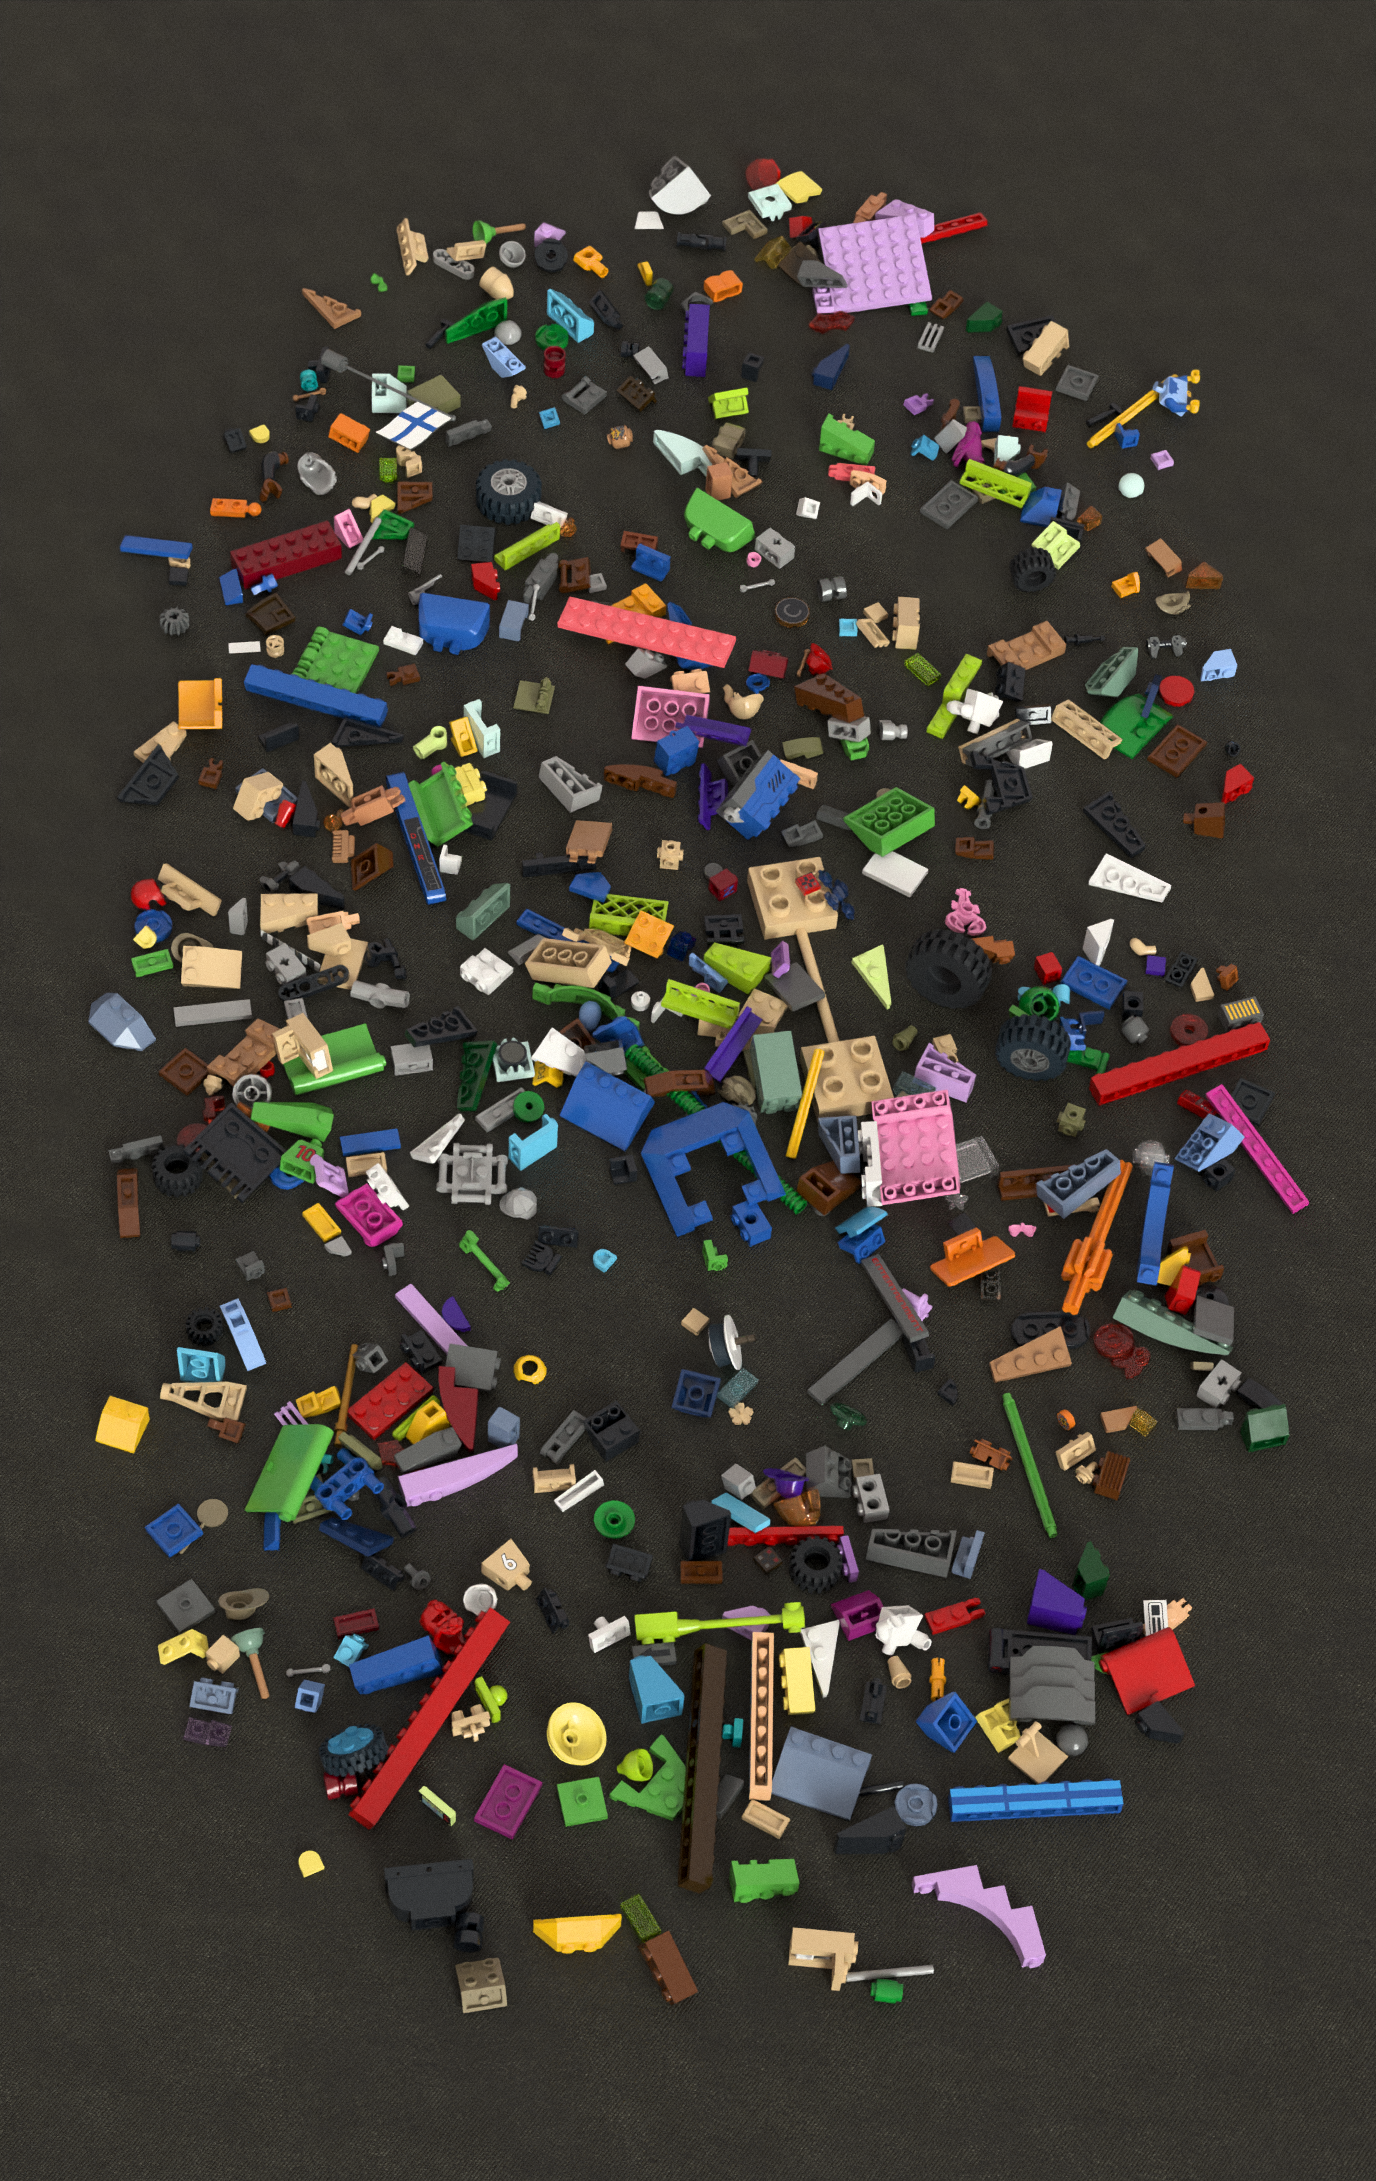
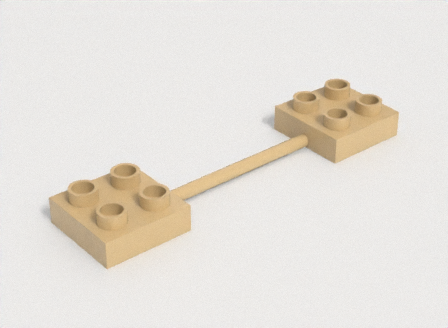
[747,857,894,1122]

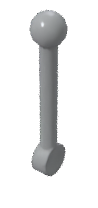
[357,546,385,570]
[740,579,775,592]
[528,584,540,621]
[286,1664,330,1677]

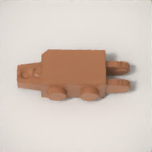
[853,192,887,223]
[341,786,405,826]

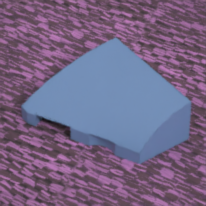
[689,953,728,993]

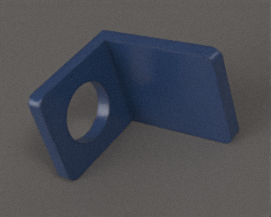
[1077,1011,1104,1040]

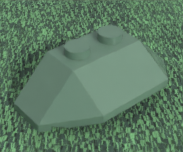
[1085,647,1138,697]

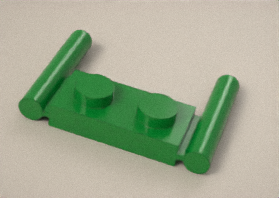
[1067,1047,1110,1074]

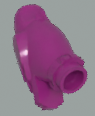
[952,421,985,467]

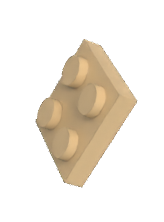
[738,988,788,1028]

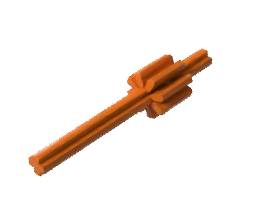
[1061,1160,1133,1315]

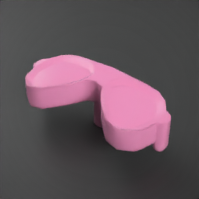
[1008,1223,1036,1237]

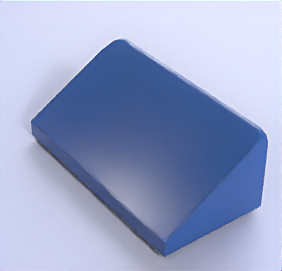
[219,569,243,605]
[264,1512,281,1550]

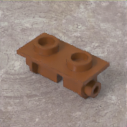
[970,1439,1013,1471]

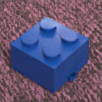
[654,726,699,776]

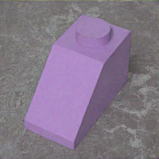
[534,222,566,247]
[722,1606,770,1641]

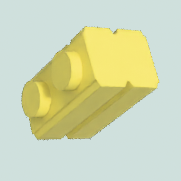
[455,763,487,806]

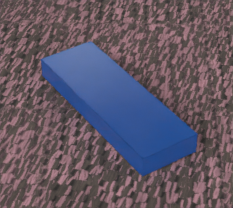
[340,1129,401,1157]

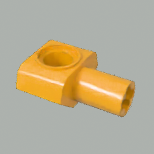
[573,246,608,278]

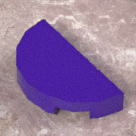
[442,1296,471,1332]

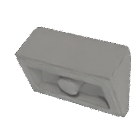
[934,419,967,454]
[228,898,248,935]
[508,934,545,965]

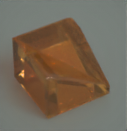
[1077,506,1102,531]

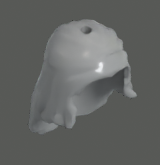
[297,452,337,495]

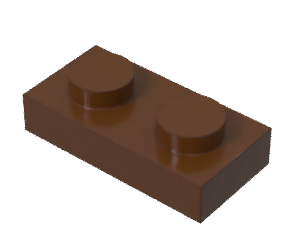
[680,1561,722,1584]

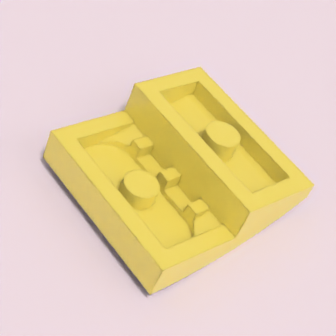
[776,171,822,204]

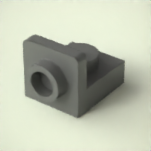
[236,1251,265,1281]

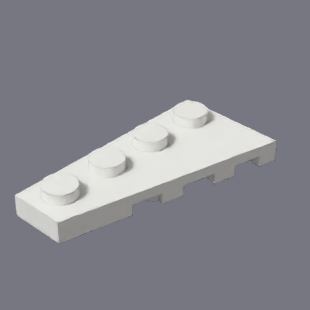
[1089,854,1171,903]

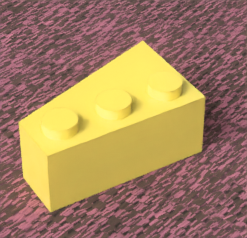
[779,1647,815,1715]

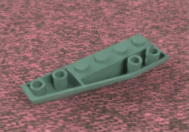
[1113,1289,1233,1355]

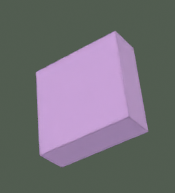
[1150,450,1174,470]

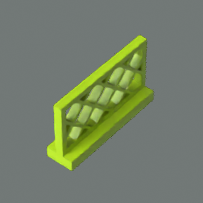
[589,894,668,936]

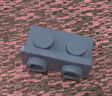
[951,1530,984,1579]
[189,1678,239,1714]

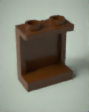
[1167,1230,1224,1286]

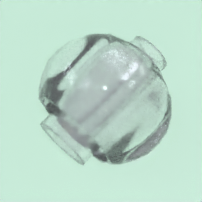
[1132,1140,1169,1175]

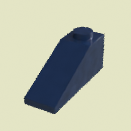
[812,344,850,390]

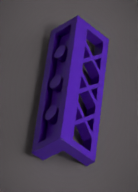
[675,715,751,747]
[704,1006,763,1083]

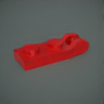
[924,1598,986,1635]

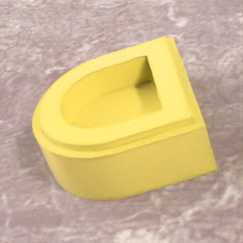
[249,425,270,443]
[133,925,157,948]
[299,1851,324,1877]

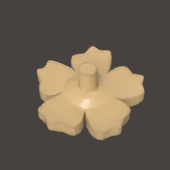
[728,1402,753,1425]

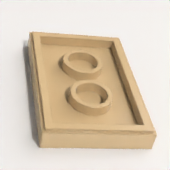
[318,939,368,990]

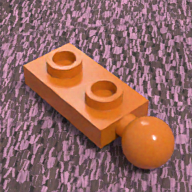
[210,498,262,518]

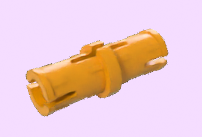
[929,1658,946,1702]

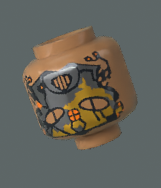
[607,425,633,449]

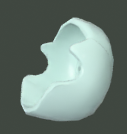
[1119,473,1144,498]

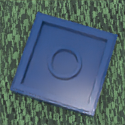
[145,1503,203,1558]

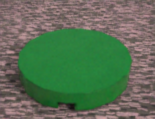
[536,324,568,350]

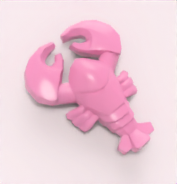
[945,888,986,936]

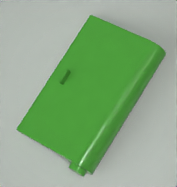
[283,1023,386,1096]
[245,1424,334,1522]

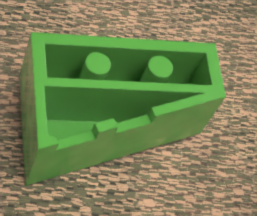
[819,414,875,466]
[729,1859,799,1903]

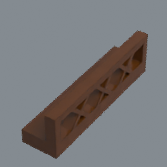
[997,1164,1076,1201]

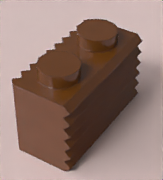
[1092,1451,1130,1500]

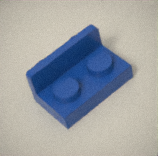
[631,544,671,581]
[838,1224,885,1264]

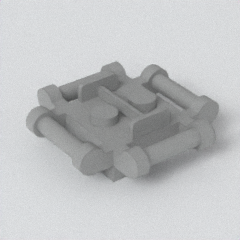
[436,1143,508,1205]

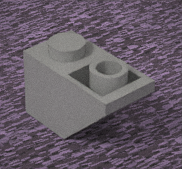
[625,648,668,679]

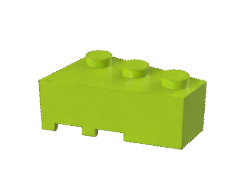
[703,943,772,995]

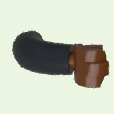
[993,444,1048,477]
[259,451,289,502]

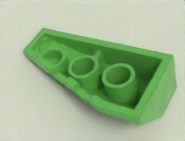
[250,1102,334,1142]

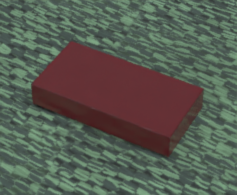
[333,1608,379,1639]

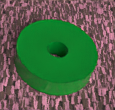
[512,1091,544,1123]

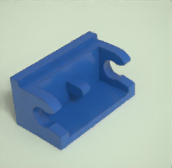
[1059,1017,1086,1050]

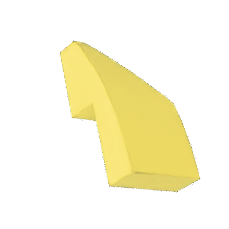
[369,495,396,523]

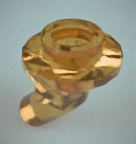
[560,518,577,537]
[324,809,344,832]

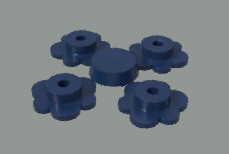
[818,870,855,920]

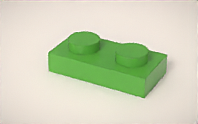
[131,949,173,977]

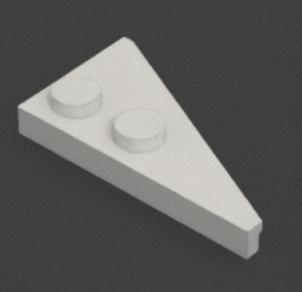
[410,1114,465,1164]
[800,1620,840,1698]

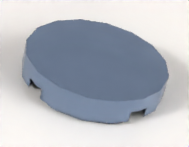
[894,1784,937,1826]

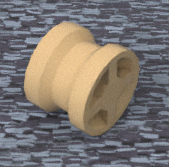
[266,635,284,658]

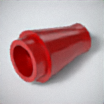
[275,800,297,828]

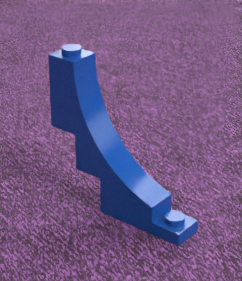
[1137,1161,1174,1285]

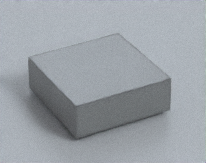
[588,573,607,593]

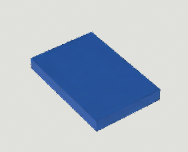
[1060,956,1128,1010]

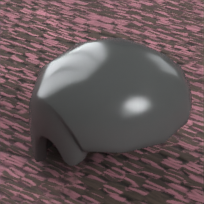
[1055,1724,1088,1756]

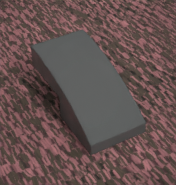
[781,820,824,847]

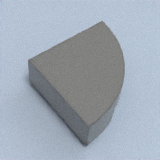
[324,1236,351,1256]

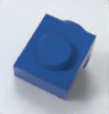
[343,609,373,636]

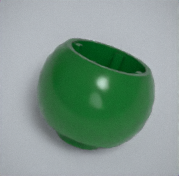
[1018,986,1060,1021]

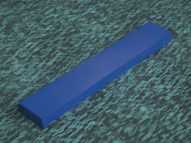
[517,908,620,973]

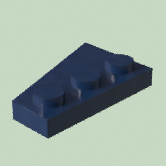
[319,1517,394,1557]

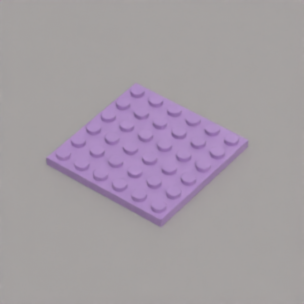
[818,214,932,315]

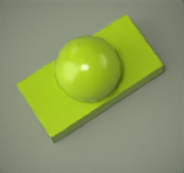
[475,1676,508,1723]

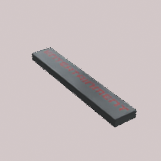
[861,1254,929,1343]

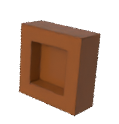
[1216,964,1239,990]

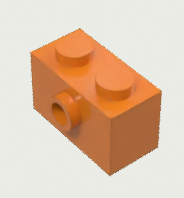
[328,413,370,453]

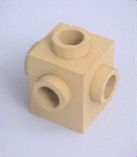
[657,840,684,870]

